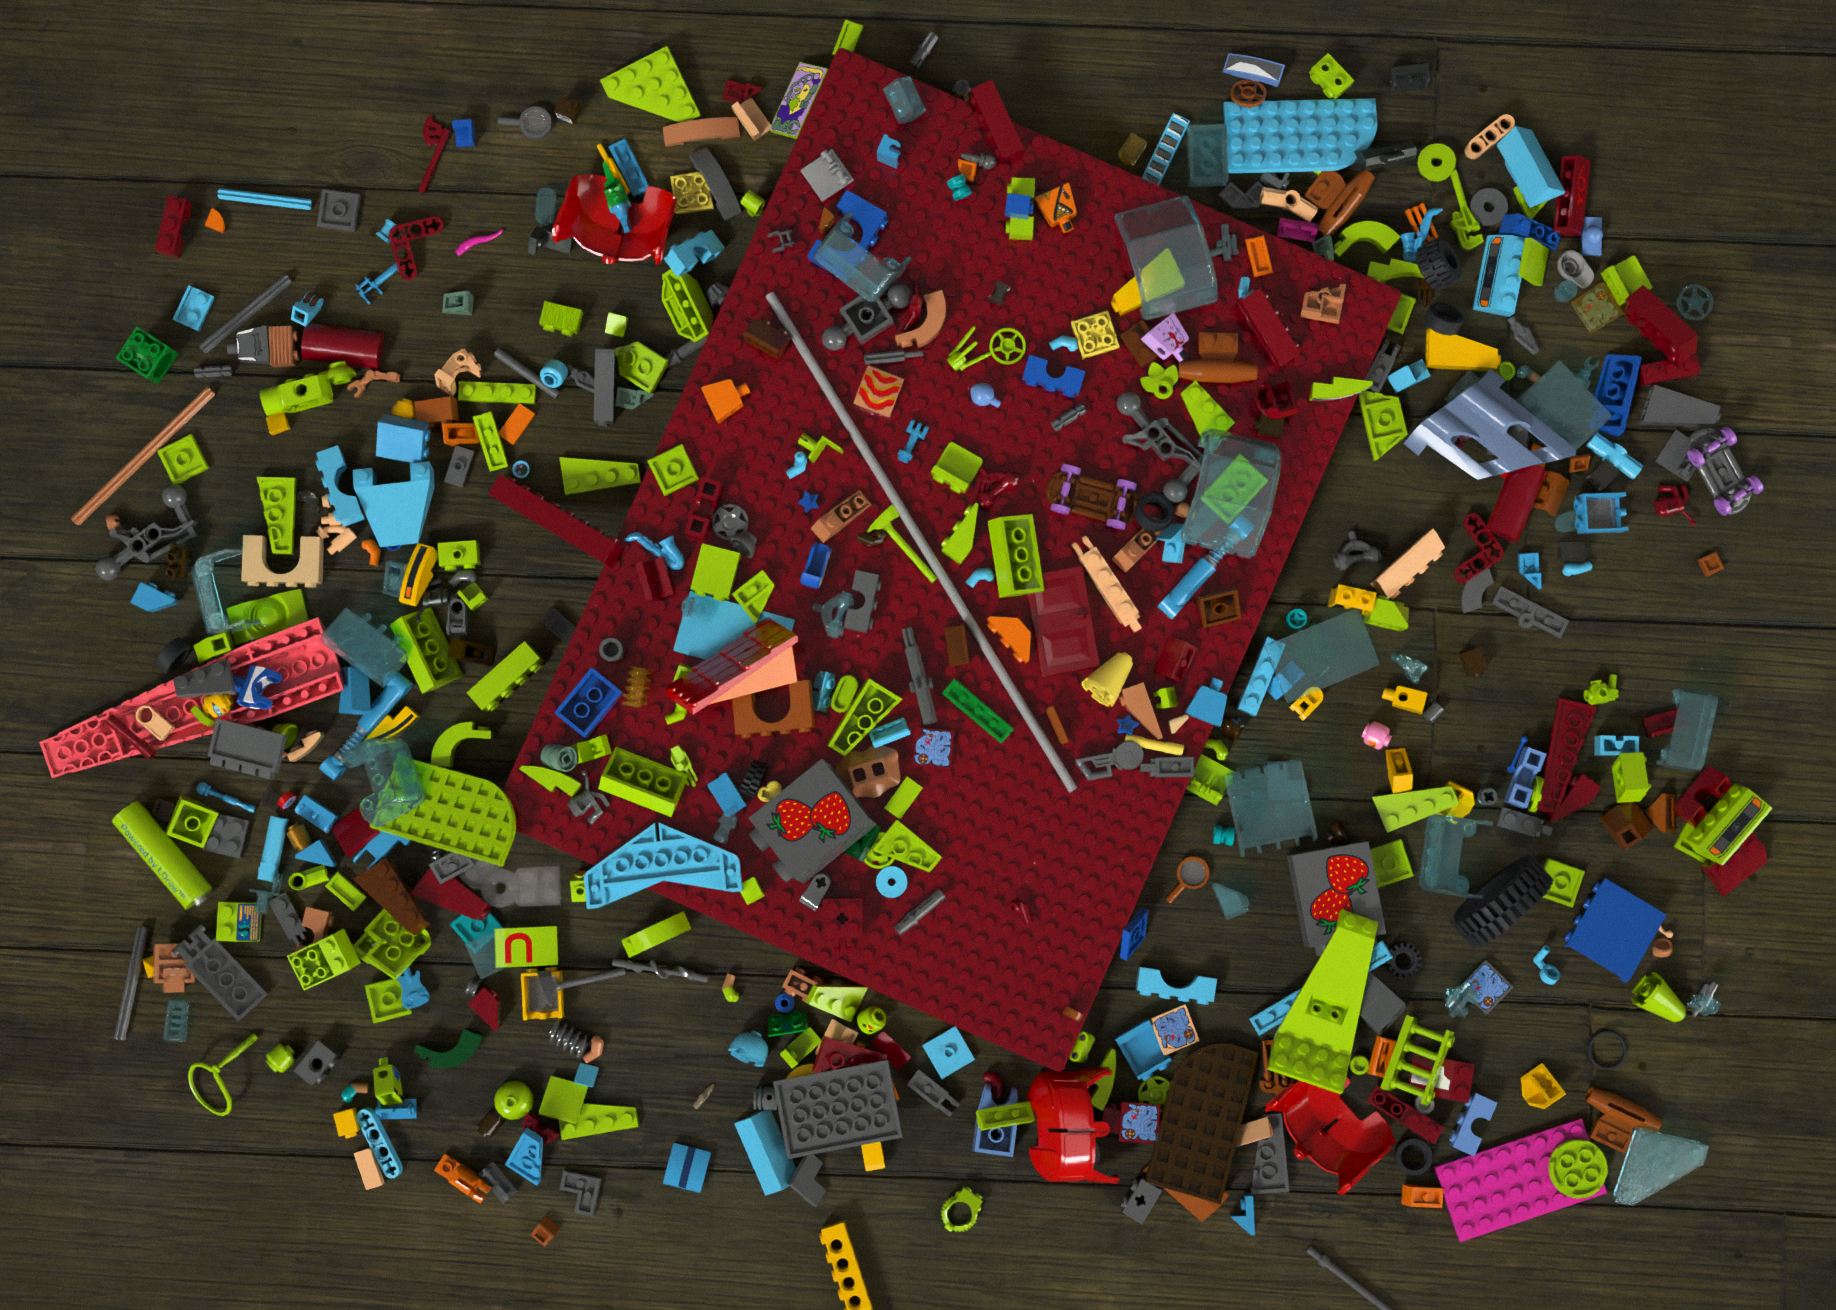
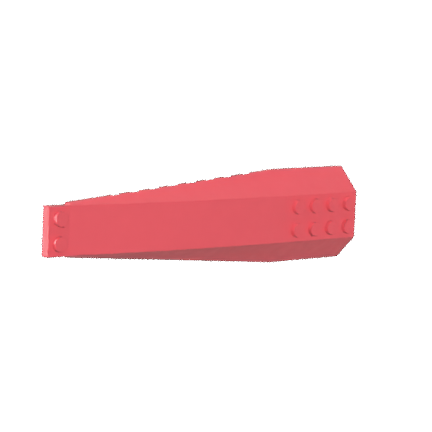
[39,617,345,778]

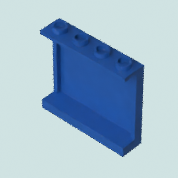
[1564,878,1666,983]

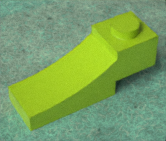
[1367,258,1423,284]

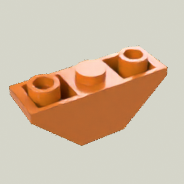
[987,616,1031,664]

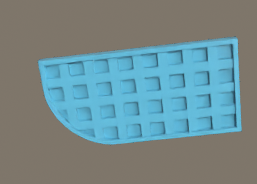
[1223,98,1377,173]

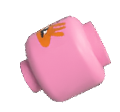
[1362,721,1392,750]

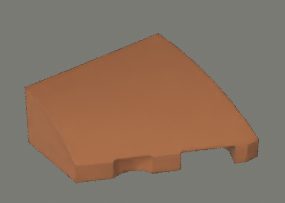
[1300,284,1346,324]

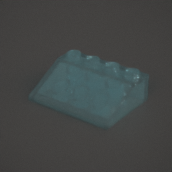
[1516,360,1613,450]

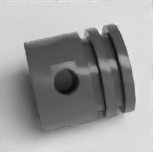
[599,638,625,662]
[754,1086,778,1110]

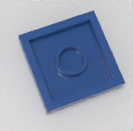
[1120,908,1149,961]

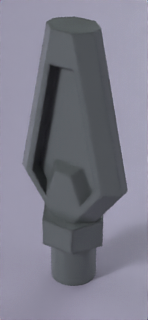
[1507,316,1540,355]
[567,364,595,393]

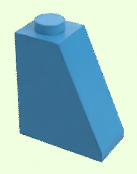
[339,664,371,715]

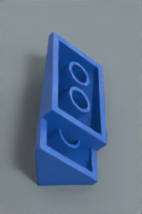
[1589,354,1642,437]

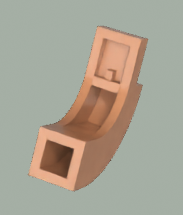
[895,290,946,348]

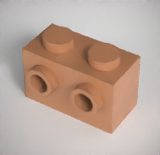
[782,967,824,1002]

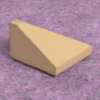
[1168,715,1189,734]

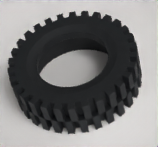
[1450,854,1554,948]

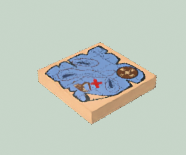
[1150,1004,1200,1055]

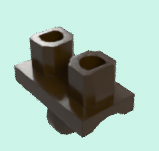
[165,541,193,579]

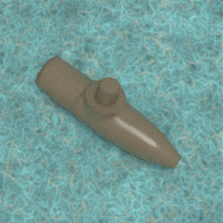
[692,1084,715,1109]

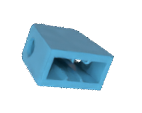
[1184,678,1227,727]

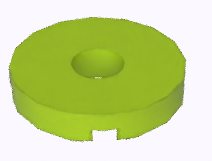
[1418,143,1456,182]

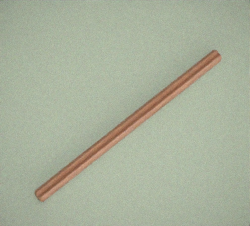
[71,387,215,525]

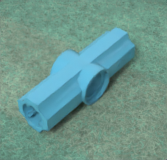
[1586,432,1643,480]

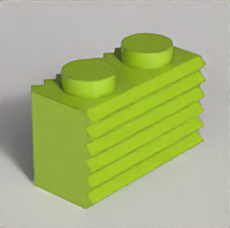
[539,301,583,337]

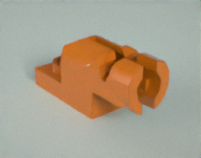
[434,1153,492,1204]

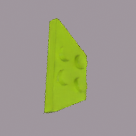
[1358,391,1408,461]

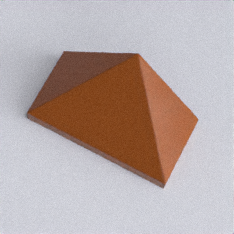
[1645,794,1676,833]

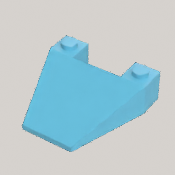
[353,461,435,547]

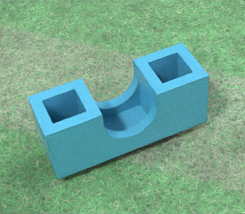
[664,230,725,277]

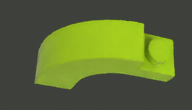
[1333,221,1400,260]
[431,722,494,767]
[621,911,691,958]

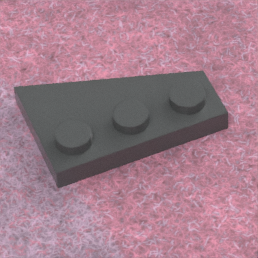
[173,659,236,698]

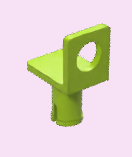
[798,433,844,463]

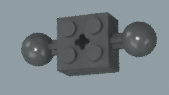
[822,284,912,351]

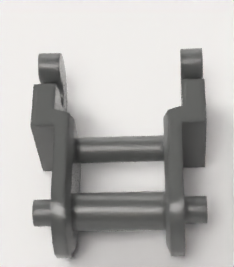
[767,229,796,253]

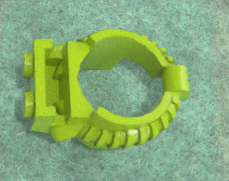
[941,1186,983,1232]

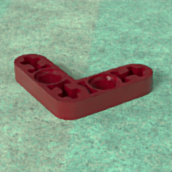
[388,217,443,280]
[1454,513,1504,584]

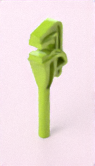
[1449,170,1484,251]

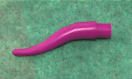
[455,229,504,257]

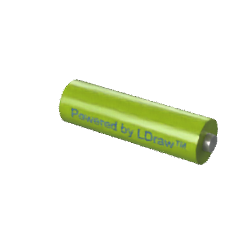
[112,801,212,910]

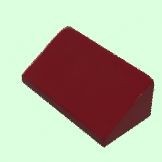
[870,1030,912,1070]

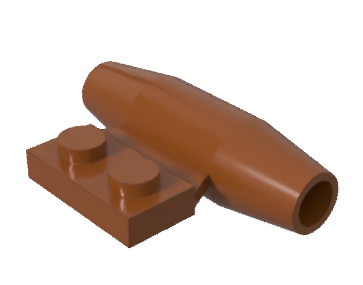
[1304,171,1375,236]
[1178,332,1257,383]
[1585,1087,1662,1154]

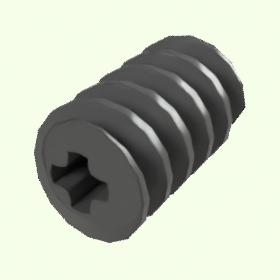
[547,1019,591,1059]

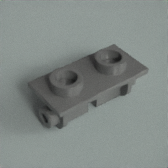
[478,1162,518,1203]

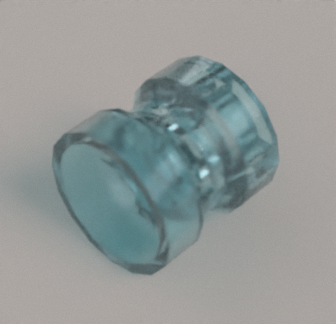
[1554,280,1578,303]

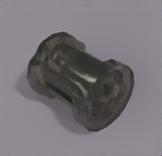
[987,281,1011,306]

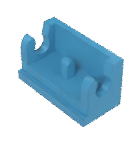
[877,134,901,169]
[294,795,340,834]

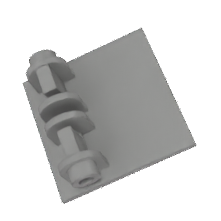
[800,149,854,202]

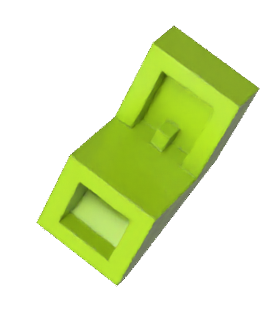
[569,735,612,765]

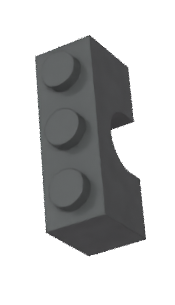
[844,570,882,633]

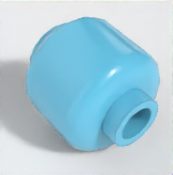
[540,359,568,388]

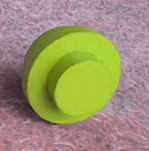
[1496,361,1515,381]

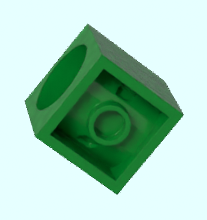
[116,326,179,385]

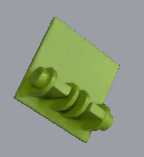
[1186,754,1235,806]

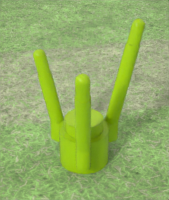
[946,326,991,371]

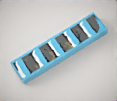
[1142,113,1190,185]

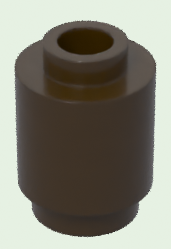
[477,1108,506,1138]

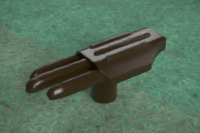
[1417,277,1432,308]

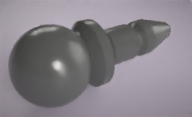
[961,153,996,169]

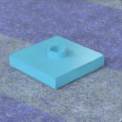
[922,1026,975,1079]

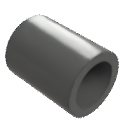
[1422,701,1444,723]

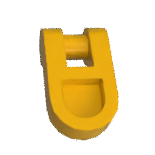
[1289,687,1323,721]

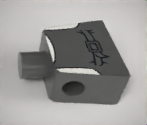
[227,326,270,365]

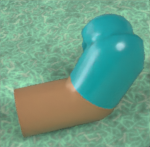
[341,1083,369,1103]

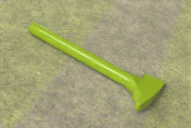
[867,505,937,583]

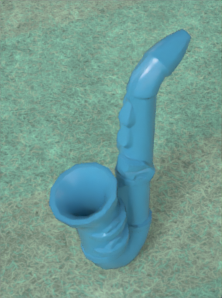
[1399,208,1443,264]
[623,532,685,570]

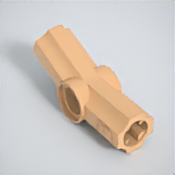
[1260,187,1318,222]

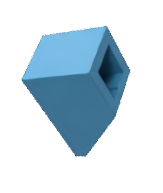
[130,581,180,613]

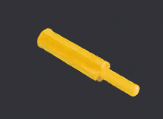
[597,144,631,195]

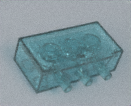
[321,607,408,688]

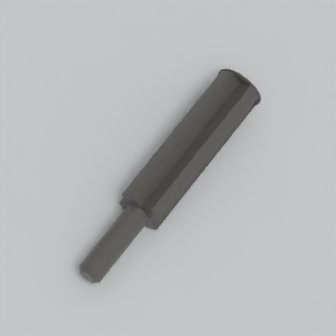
[864,350,924,365]

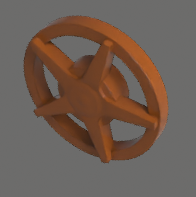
[1231,79,1266,108]

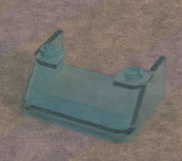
[814,211,912,302]
[191,549,261,637]
[1656,689,1718,772]
[1419,814,1493,899]

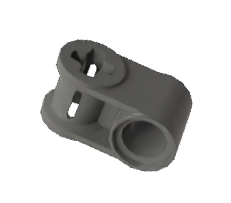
[446,599,468,636]
[799,873,831,911]

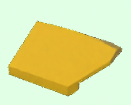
[1435,781,1475,823]
[1521,1063,1566,1109]

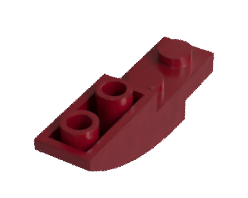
[1366,1085,1444,1144]

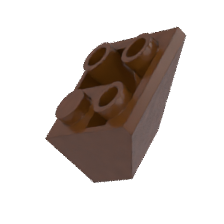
[1599,802,1653,850]

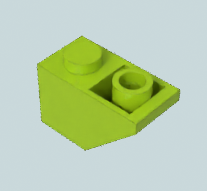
[193,632,236,664]

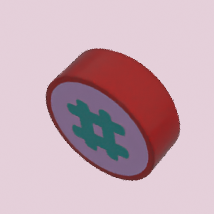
[277,791,297,810]

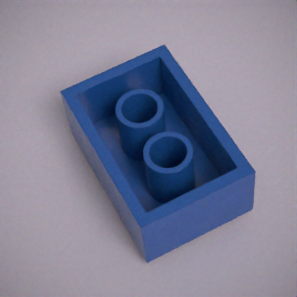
[554,667,624,738]

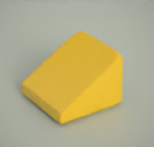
[266,413,291,435]

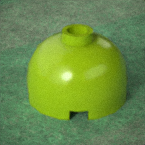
[494,1080,534,1120]

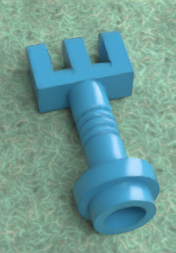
[897,419,929,463]

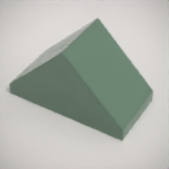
[442,291,474,315]

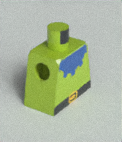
[373,1057,404,1107]

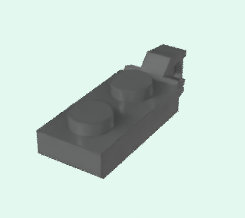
[1140,757,1195,777]
[1496,807,1553,837]

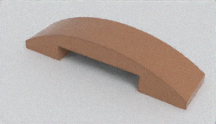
[663,117,740,147]

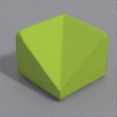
[740,877,765,905]

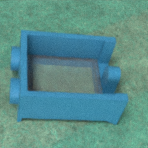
[1574,492,1629,534]

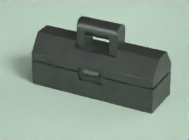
[1354,139,1417,172]

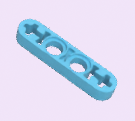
[356,1107,403,1179]

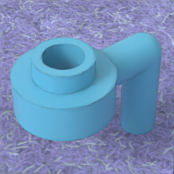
[1533,945,1560,985]

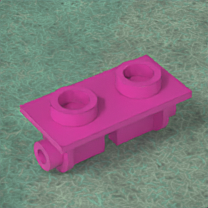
[1277,218,1318,242]

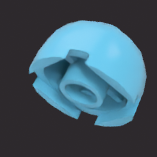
[728,1031,768,1067]

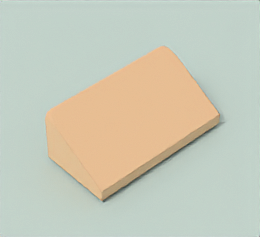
[1235,1117,1274,1147]
[354,1147,385,1190]

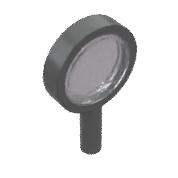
[498,106,552,140]

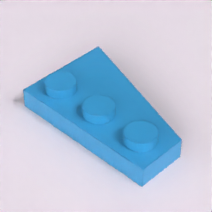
[505,1128,543,1186]

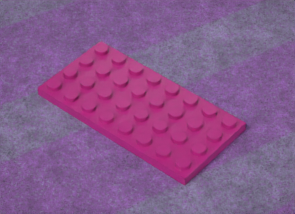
[1434,1118,1607,1242]

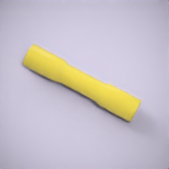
[1124,734,1184,756]

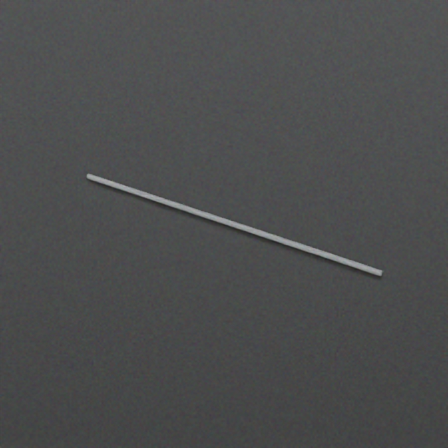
[765,292,1078,793]

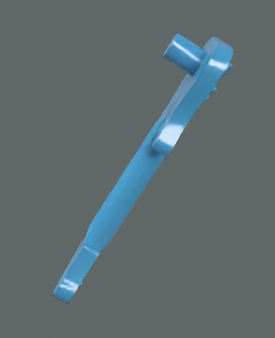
[397,967,430,1009]

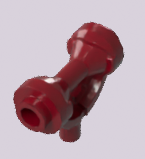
[976,466,1020,509]

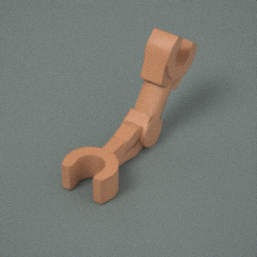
[347,370,400,398]

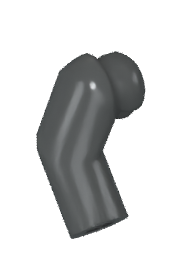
[448,570,477,588]

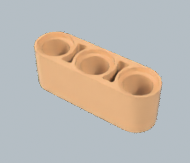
[1465,114,1515,159]

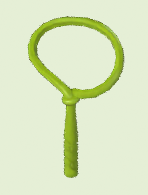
[188,1033,258,1116]

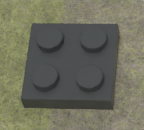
[202,814,250,858]

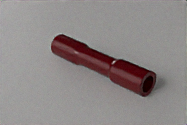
[105,714,157,760]

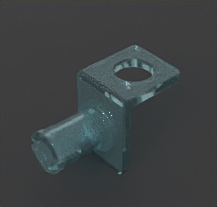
[249,873,283,914]

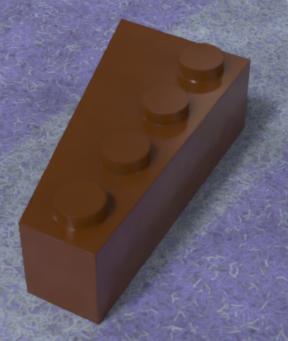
[353,858,431,935]

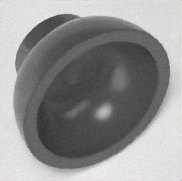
[730,532,757,558]

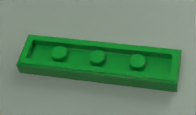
[942,678,1014,744]

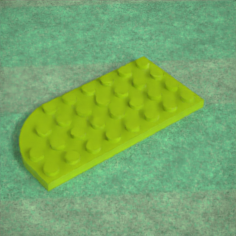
[369,756,516,867]

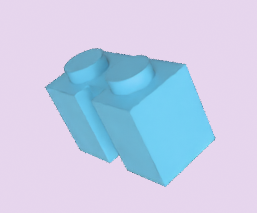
[1594,735,1639,756]

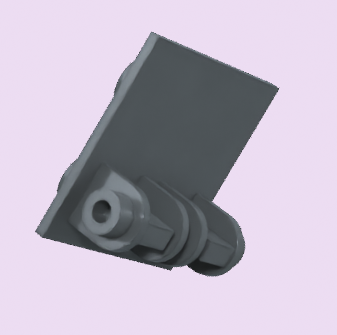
[1655,430,1697,482]

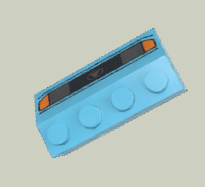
[1473,235,1525,317]

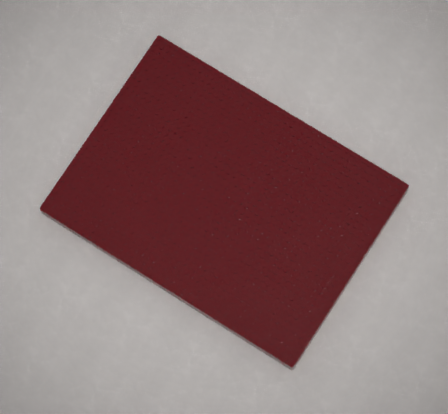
[503,48,1401,1072]

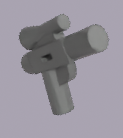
[1207,224,1239,261]

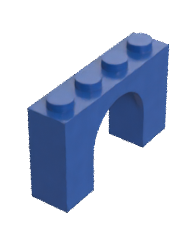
[807,190,888,283]

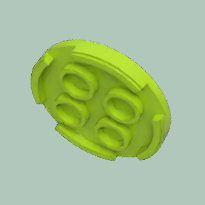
[1548,1139,1608,1198]

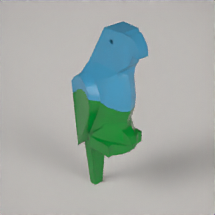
[602,162,633,233]

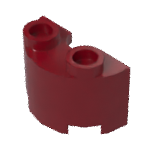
[523,1111,561,1144]

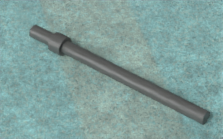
[1306,1246,1394,1310]

